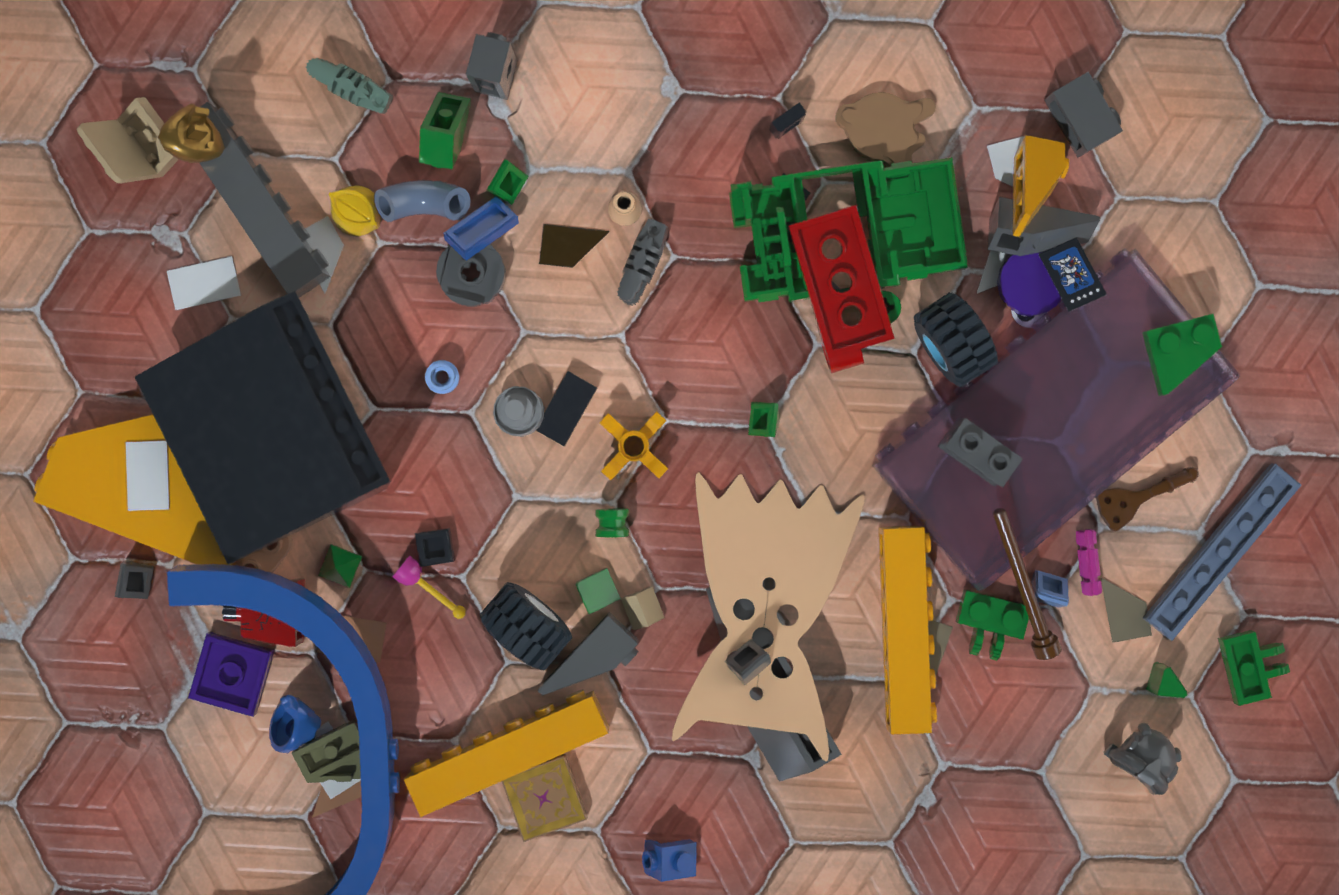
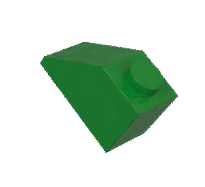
[419,92,471,169]

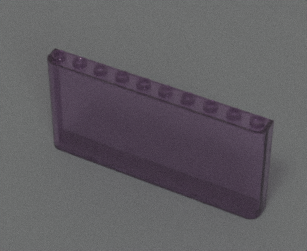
[872,248,1240,591]

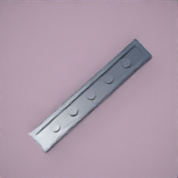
[1143,463,1301,641]

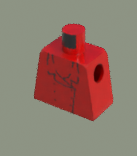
[222,578,305,647]

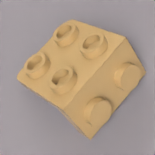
[77,97,179,183]

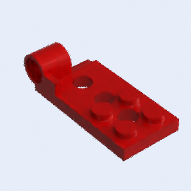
[788,205,895,374]

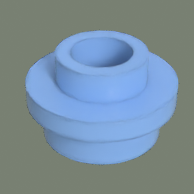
[425,360,459,394]

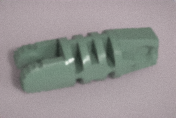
[305,58,393,114]

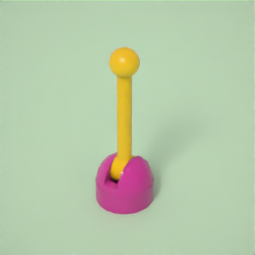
[392,556,466,619]

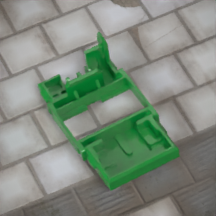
[729,157,968,303]

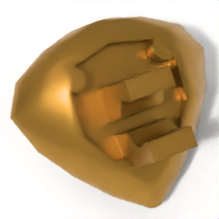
[158,103,225,163]

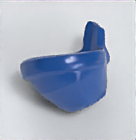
[269,695,322,753]

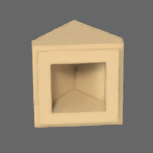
[621,586,665,630]

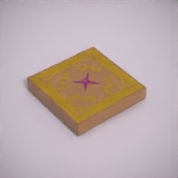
[502,754,588,842]

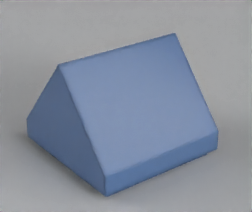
[1031,570,1069,608]

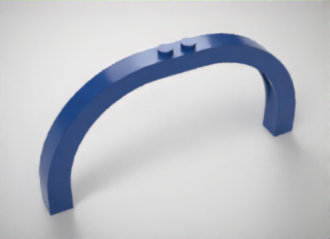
[167,564,400,895]

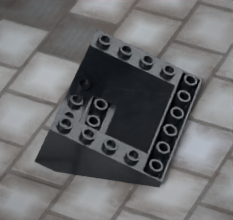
[134,291,391,565]

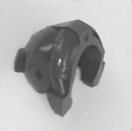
[1103,723,1182,795]

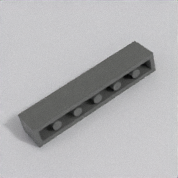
[199,102,331,298]

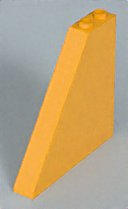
[33,415,236,565]

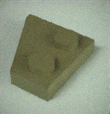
[292,719,361,783]

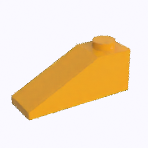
[1013,135,1069,237]

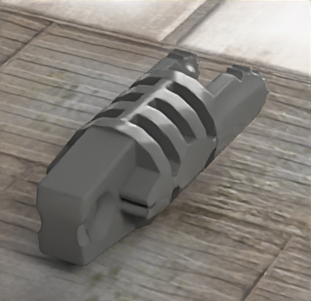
[617,219,669,306]

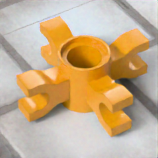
[599,411,668,480]

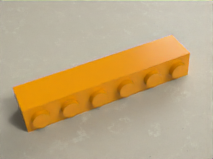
[878,526,937,735]
[404,689,610,817]

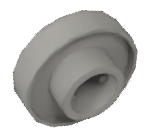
[493,386,544,437]

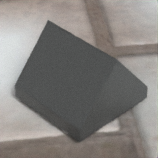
[115,560,154,599]
[725,639,771,685]

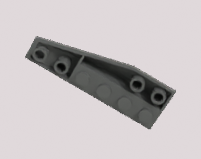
[706,586,842,781]

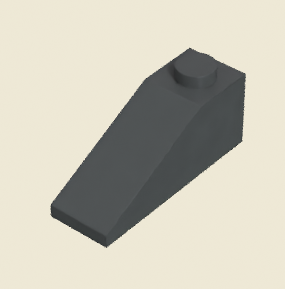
[538,612,639,695]

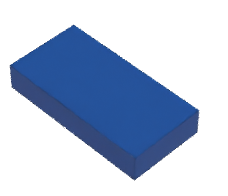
[443,196,519,261]

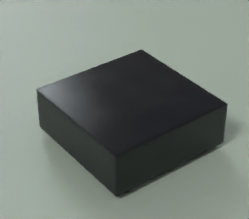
[769,102,806,139]
[415,528,455,567]

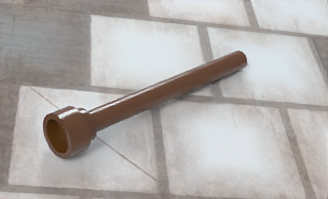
[992,508,1062,660]

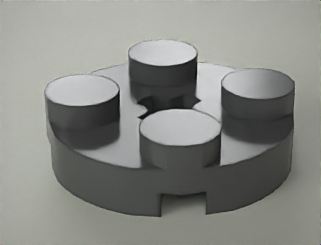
[436,244,506,307]

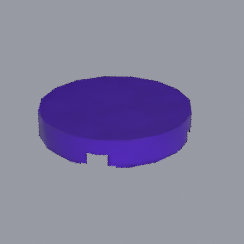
[997,251,1062,317]

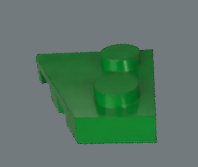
[1142,314,1222,396]

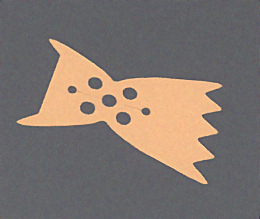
[672,472,865,762]

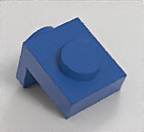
[642,839,697,882]

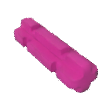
[1076,529,1102,596]

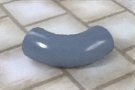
[374,180,470,222]

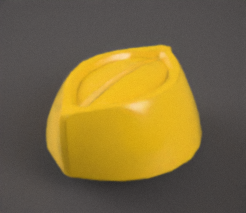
[328,185,381,236]

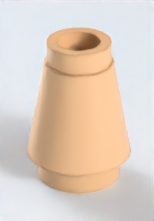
[608,192,642,226]

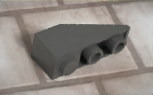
[988,197,1100,256]

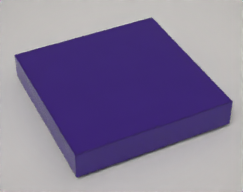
[188,632,275,717]

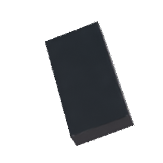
[536,371,598,446]

